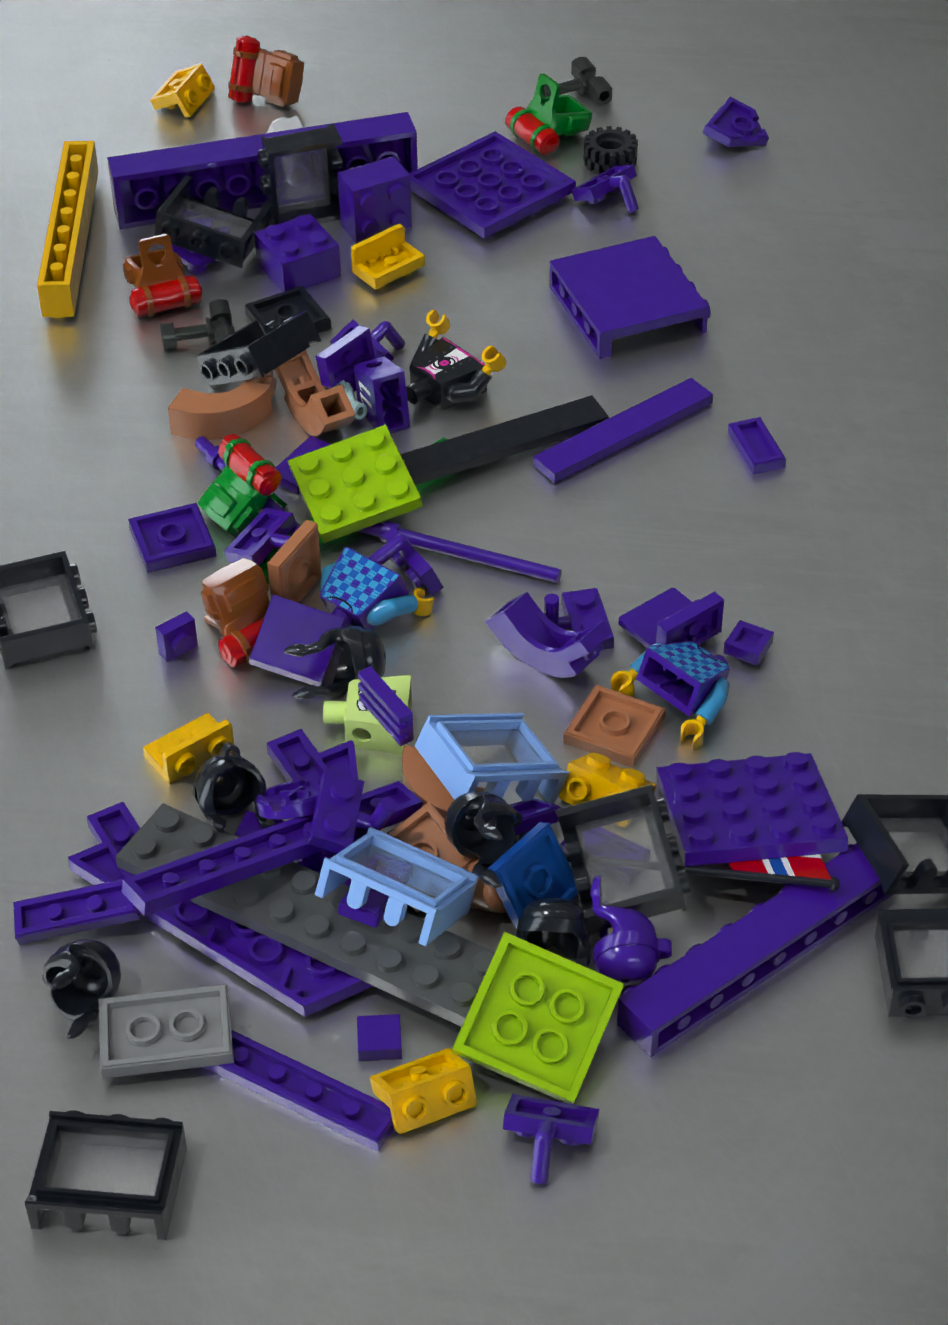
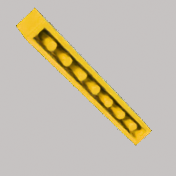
[37,141,99,318]

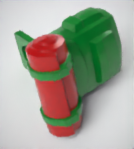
[505,73,592,156]
[198,433,288,539]

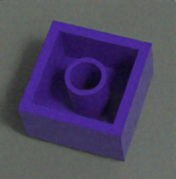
[338,156,412,244]
[254,214,341,292]

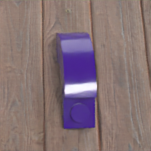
[485,592,612,678]

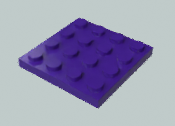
[409,131,576,239]
[656,752,848,867]

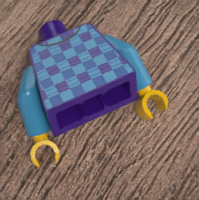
[320,546,434,630]
[611,641,730,750]

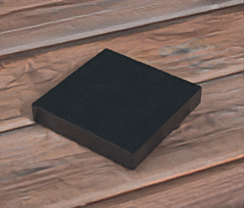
[245,286,332,335]

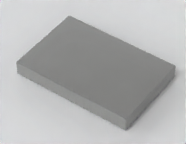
[99,984,234,1079]

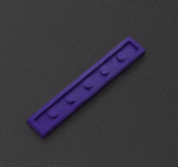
[533,378,713,483]
[204,1030,394,1152]

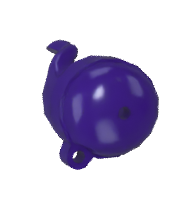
[590,875,672,988]

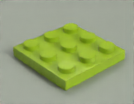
[287,425,423,543]
[451,932,624,1104]

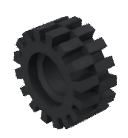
[583,126,638,175]

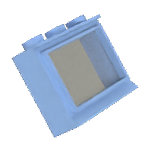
[415,713,570,803]
[315,827,479,946]

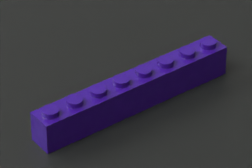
[617,843,894,1057]

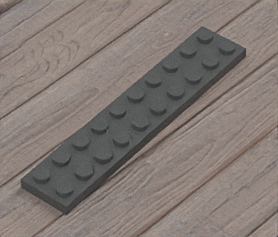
[115,803,495,1027]

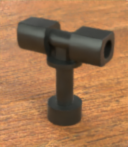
[543,57,613,105]
[160,299,235,349]

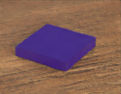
[128,503,217,573]
[248,594,344,686]

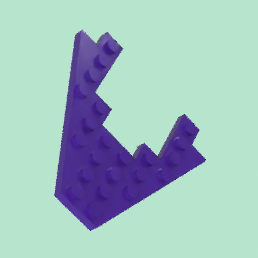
[68,729,373,1017]

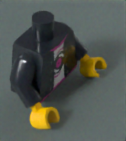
[406,310,506,410]

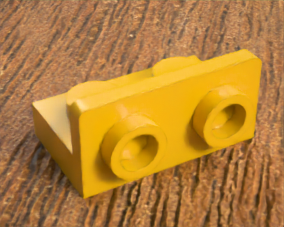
[150,63,215,118]
[143,713,234,785]
[370,1048,477,1134]

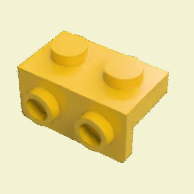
[351,223,425,290]
[558,753,657,828]

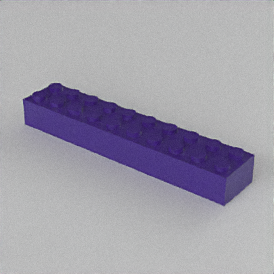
[107,112,418,230]

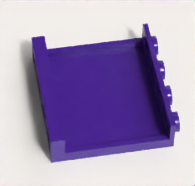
[549,236,711,359]

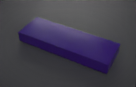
[13,879,140,945]

